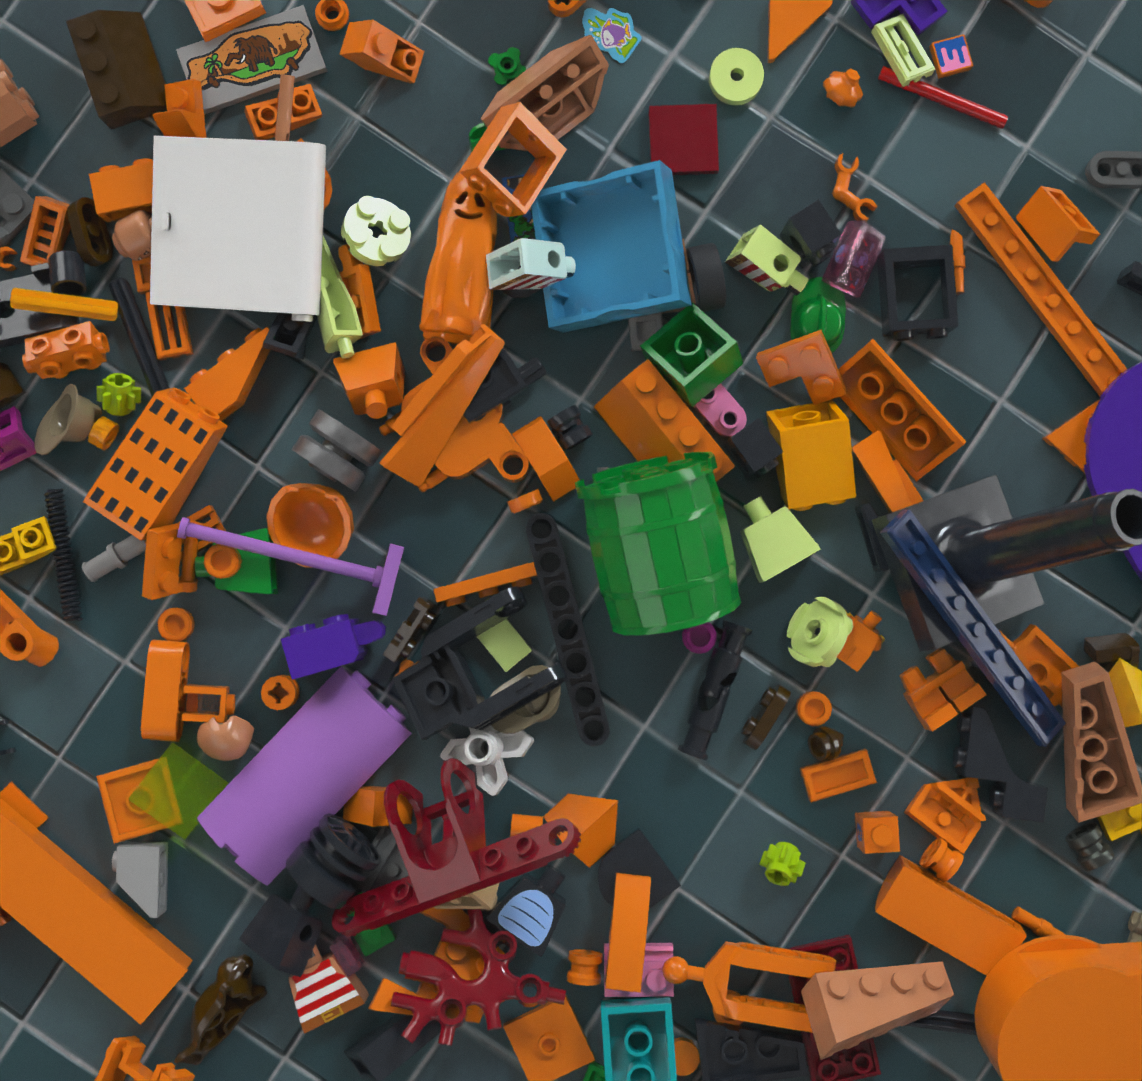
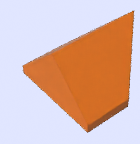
[543,793,618,868]

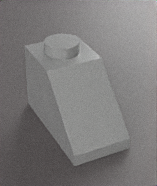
[112,841,168,918]

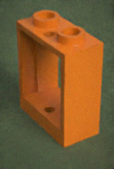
[459,102,567,217]

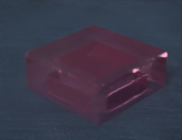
[329,935,364,977]

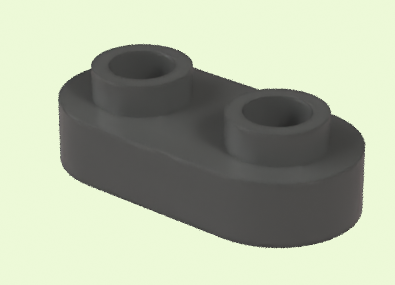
[1085,151,1142,189]

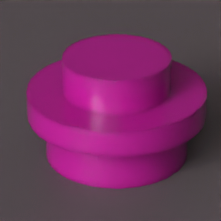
[682,622,717,654]

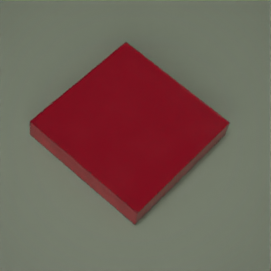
[648,104,719,175]

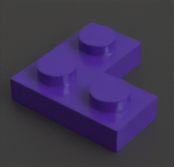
[851,0,948,36]

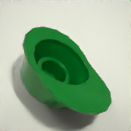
[790,277,846,353]

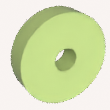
[709,48,764,105]

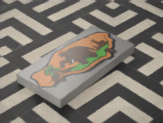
[176,5,328,115]

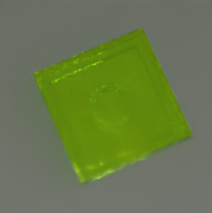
[128,742,228,840]

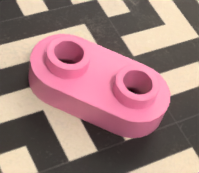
[694,383,747,437]

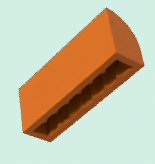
[875,855,1027,976]

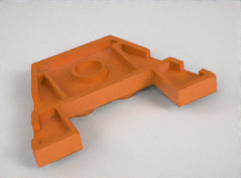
[368,907,505,1023]

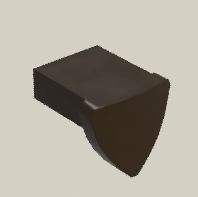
[1084,633,1140,668]

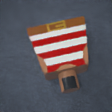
[289,944,369,1034]

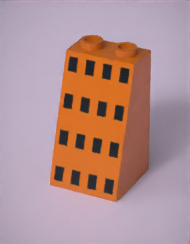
[83,388,228,541]

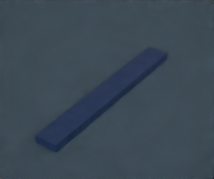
[880,509,1066,747]

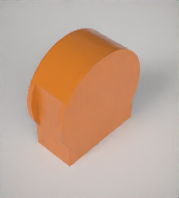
[975,935,1142,1081]

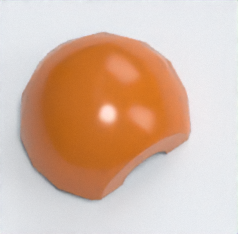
[267,483,354,568]

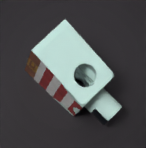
[486,238,576,290]

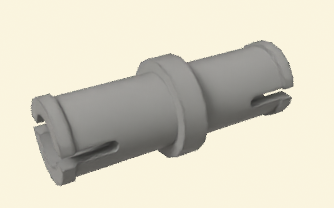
[82,535,146,582]

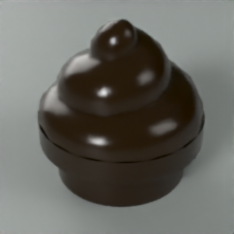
[808,726,844,761]

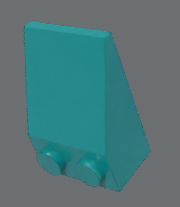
[600,997,677,1081]

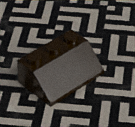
[66,10,167,130]

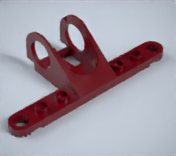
[332,758,581,937]

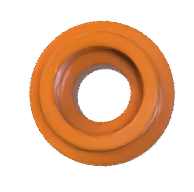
[315,0,349,31]

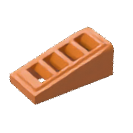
[20,196,71,266]

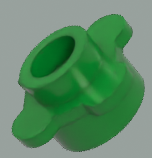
[488,47,526,86]

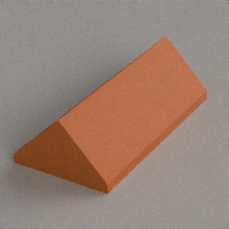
[839,339,966,482]

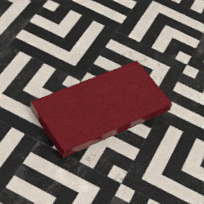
[785,935,881,1081]

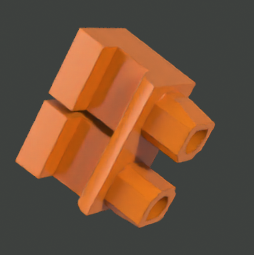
[899,648,987,732]

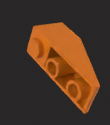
[184,327,270,422]

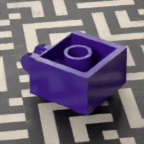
[281,614,387,680]

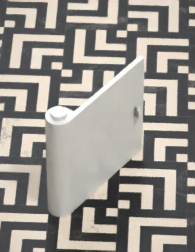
[150,136,326,322]

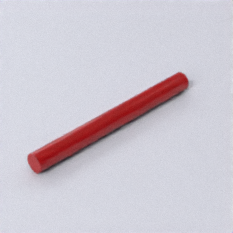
[878,66,1008,129]

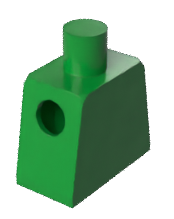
[195,528,278,594]

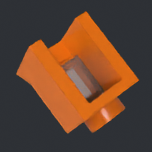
[182,684,236,723]

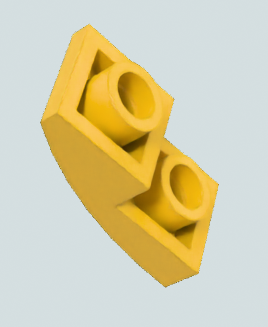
[0,516,57,576]

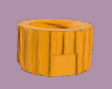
[88,416,120,451]

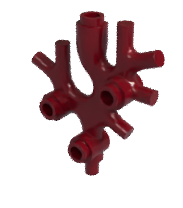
[391,909,566,1046]

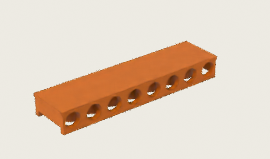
[0,798,193,1025]

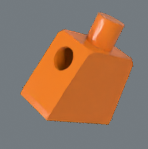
[333,342,405,419]

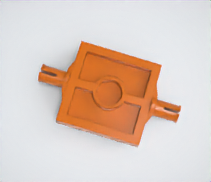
[999,624,1079,708]

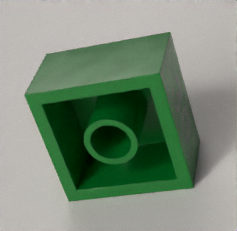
[640,302,744,407]

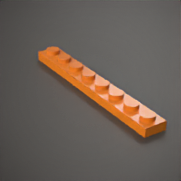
[954,182,1127,396]

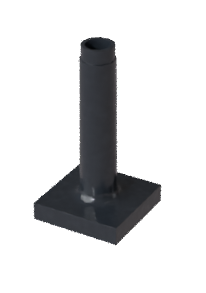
[871,475,1142,652]

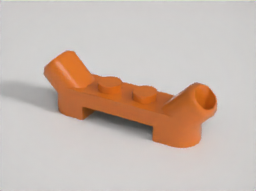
[0,589,59,667]

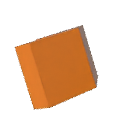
[512,416,580,502]

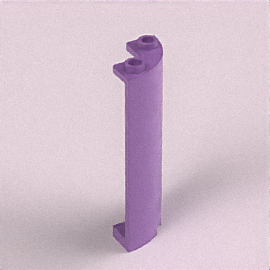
[197,666,412,886]

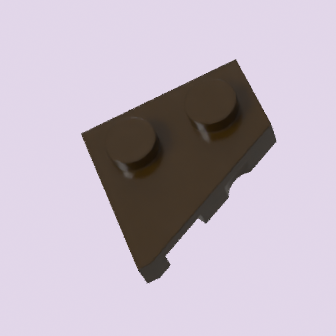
[383,597,437,662]

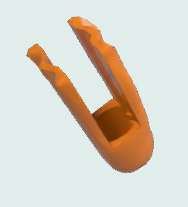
[419,172,497,344]

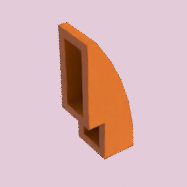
[605,873,651,993]

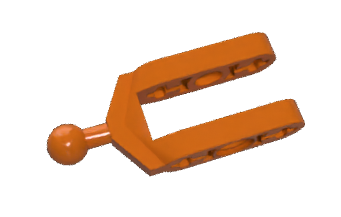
[662,941,837,1033]

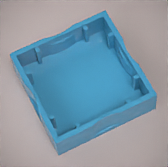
[531,160,692,333]

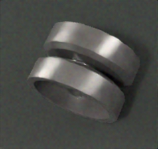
[292,409,383,492]

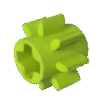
[97,373,141,416]
[759,842,806,886]

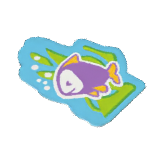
[582,8,642,64]

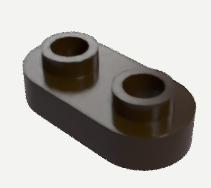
[67,197,113,267]
[741,684,791,750]

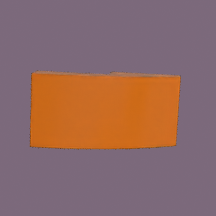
[244,84,323,140]

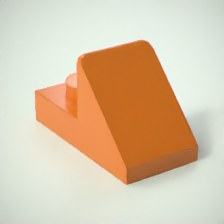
[153,79,206,138]

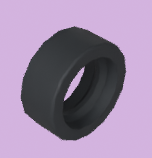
[686,243,726,312]

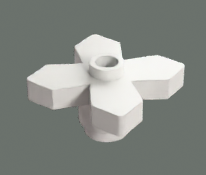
[440,726,534,796]

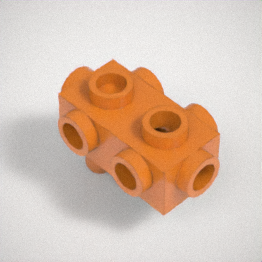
[22,321,110,379]

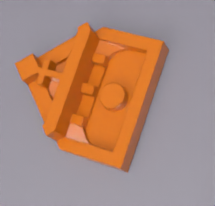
[904,777,986,854]

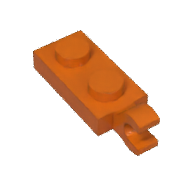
[338,244,381,340]

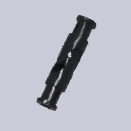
[678,620,753,761]

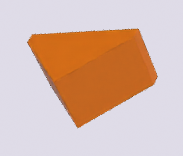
[343,785,413,827]

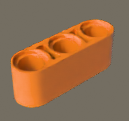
[141,639,190,742]

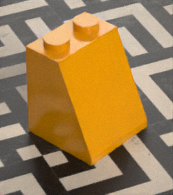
[766,400,856,511]

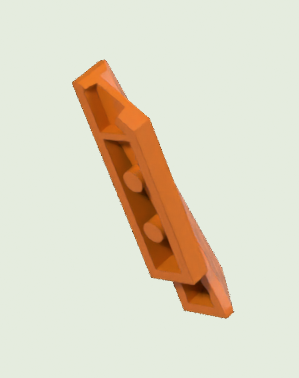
[379,324,505,486]
[852,430,924,513]

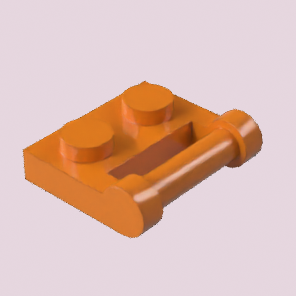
[142,521,203,600]

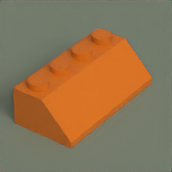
[594,359,735,482]

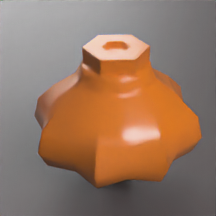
[823,68,863,108]

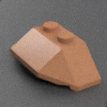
[481,35,609,151]

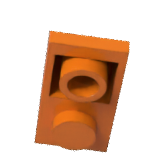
[339,20,425,83]

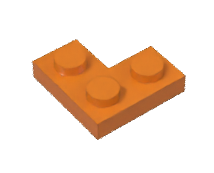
[756,330,847,405]

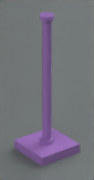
[177,517,404,616]

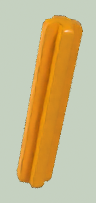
[10,288,118,321]

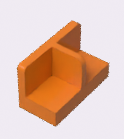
[1016,186,1100,262]

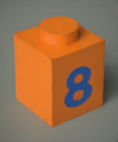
[855,811,900,854]

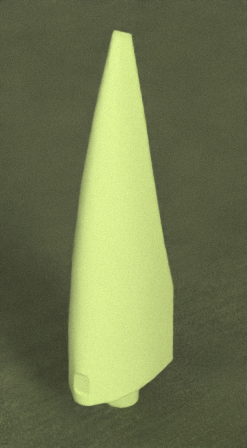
[317,235,363,358]

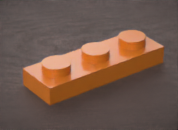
[433,562,538,607]

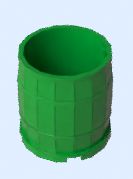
[575,451,741,635]

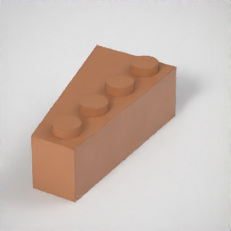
[1061,662,1142,823]
[801,961,954,1060]

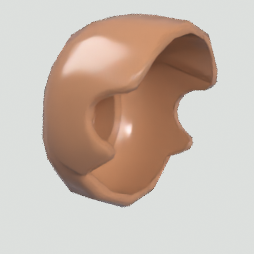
[196,716,254,761]

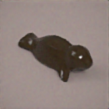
[174,954,267,1065]

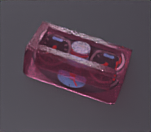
[822,220,886,298]

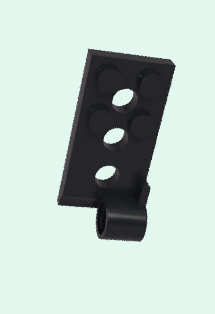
[0,251,87,348]

